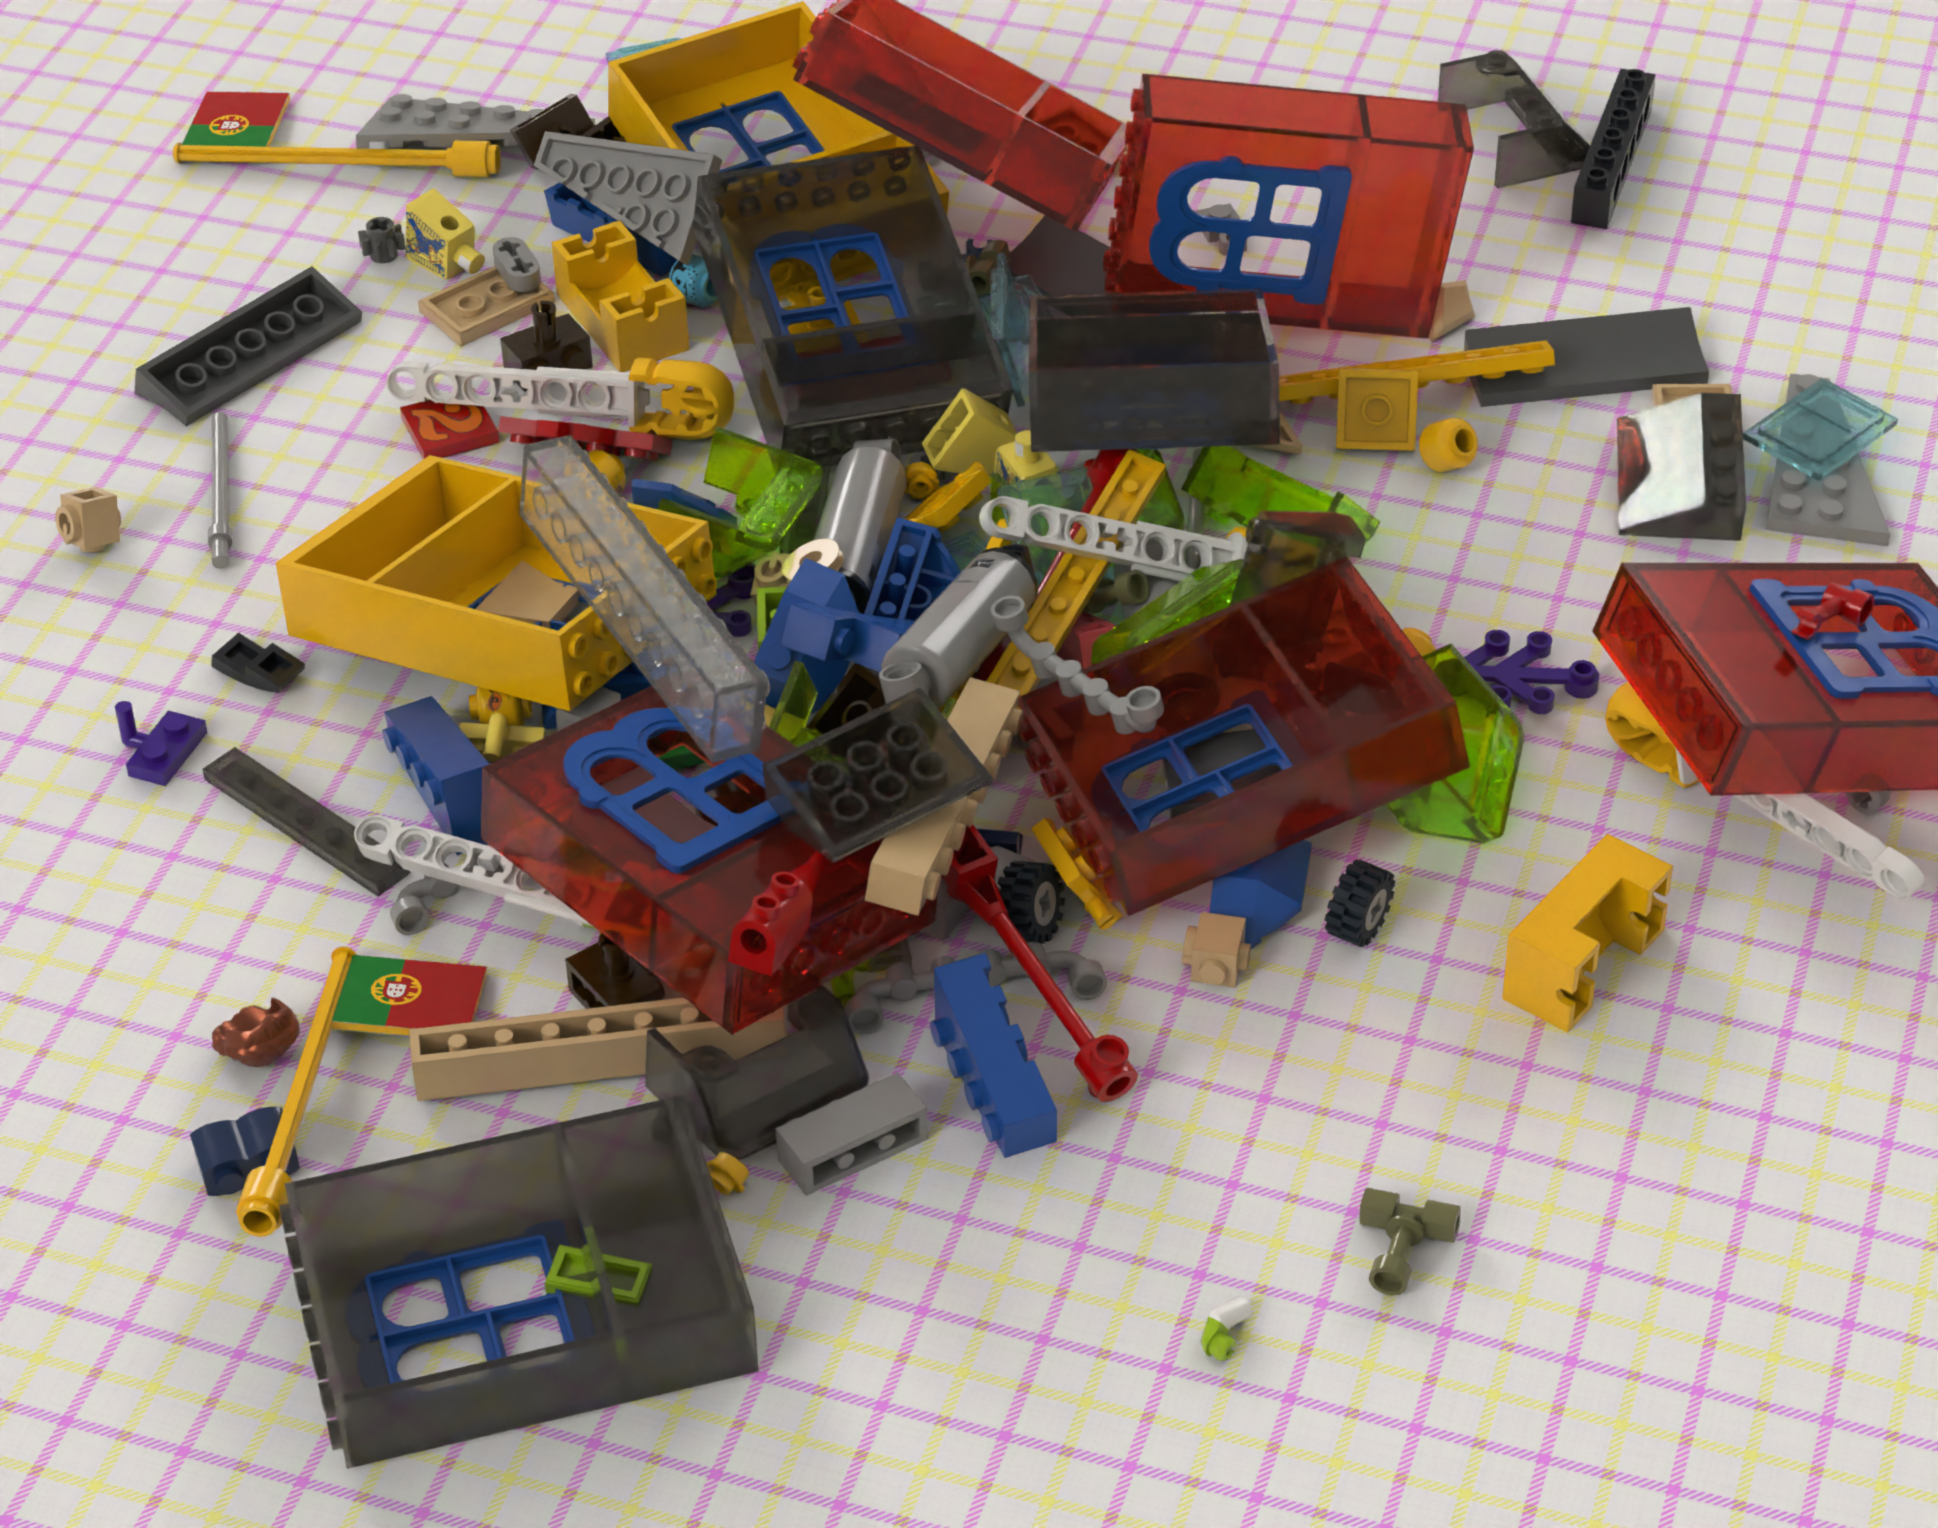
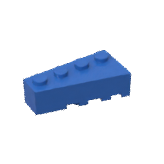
[544,182,677,276]
[382,696,506,855]
[930,953,1057,1158]

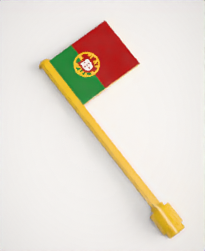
[172,91,501,177]
[236,946,487,1237]

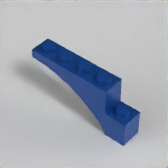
[781,603,915,672]

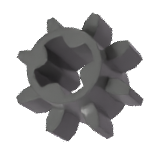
[358,217,406,263]

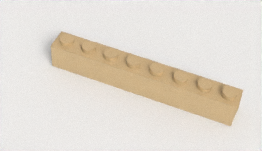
[865,677,1024,916]
[409,986,787,1101]

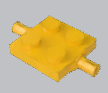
[904,461,992,532]
[1031,818,1123,930]

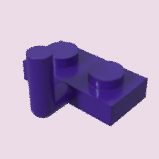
[115,701,208,786]

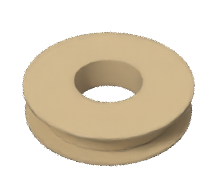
[782,539,844,584]

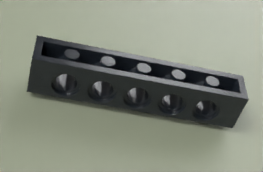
[1571,69,1656,229]

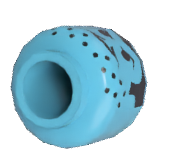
[669,254,725,307]

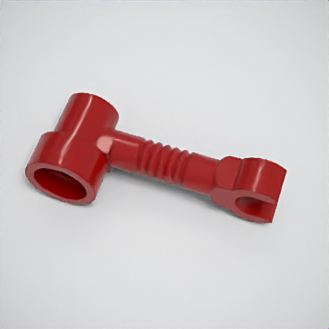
[1791,582,1875,640]

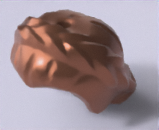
[211,998,300,1067]

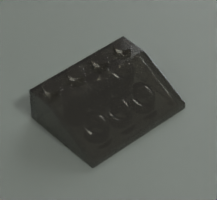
[1616,393,1746,541]
[762,687,993,863]

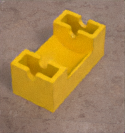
[551,220,689,372]
[1502,834,1673,1033]

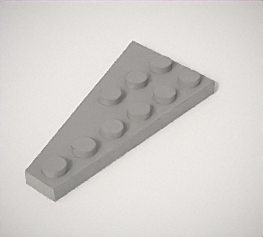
[356,94,595,149]
[534,131,722,266]
[1766,373,1890,546]

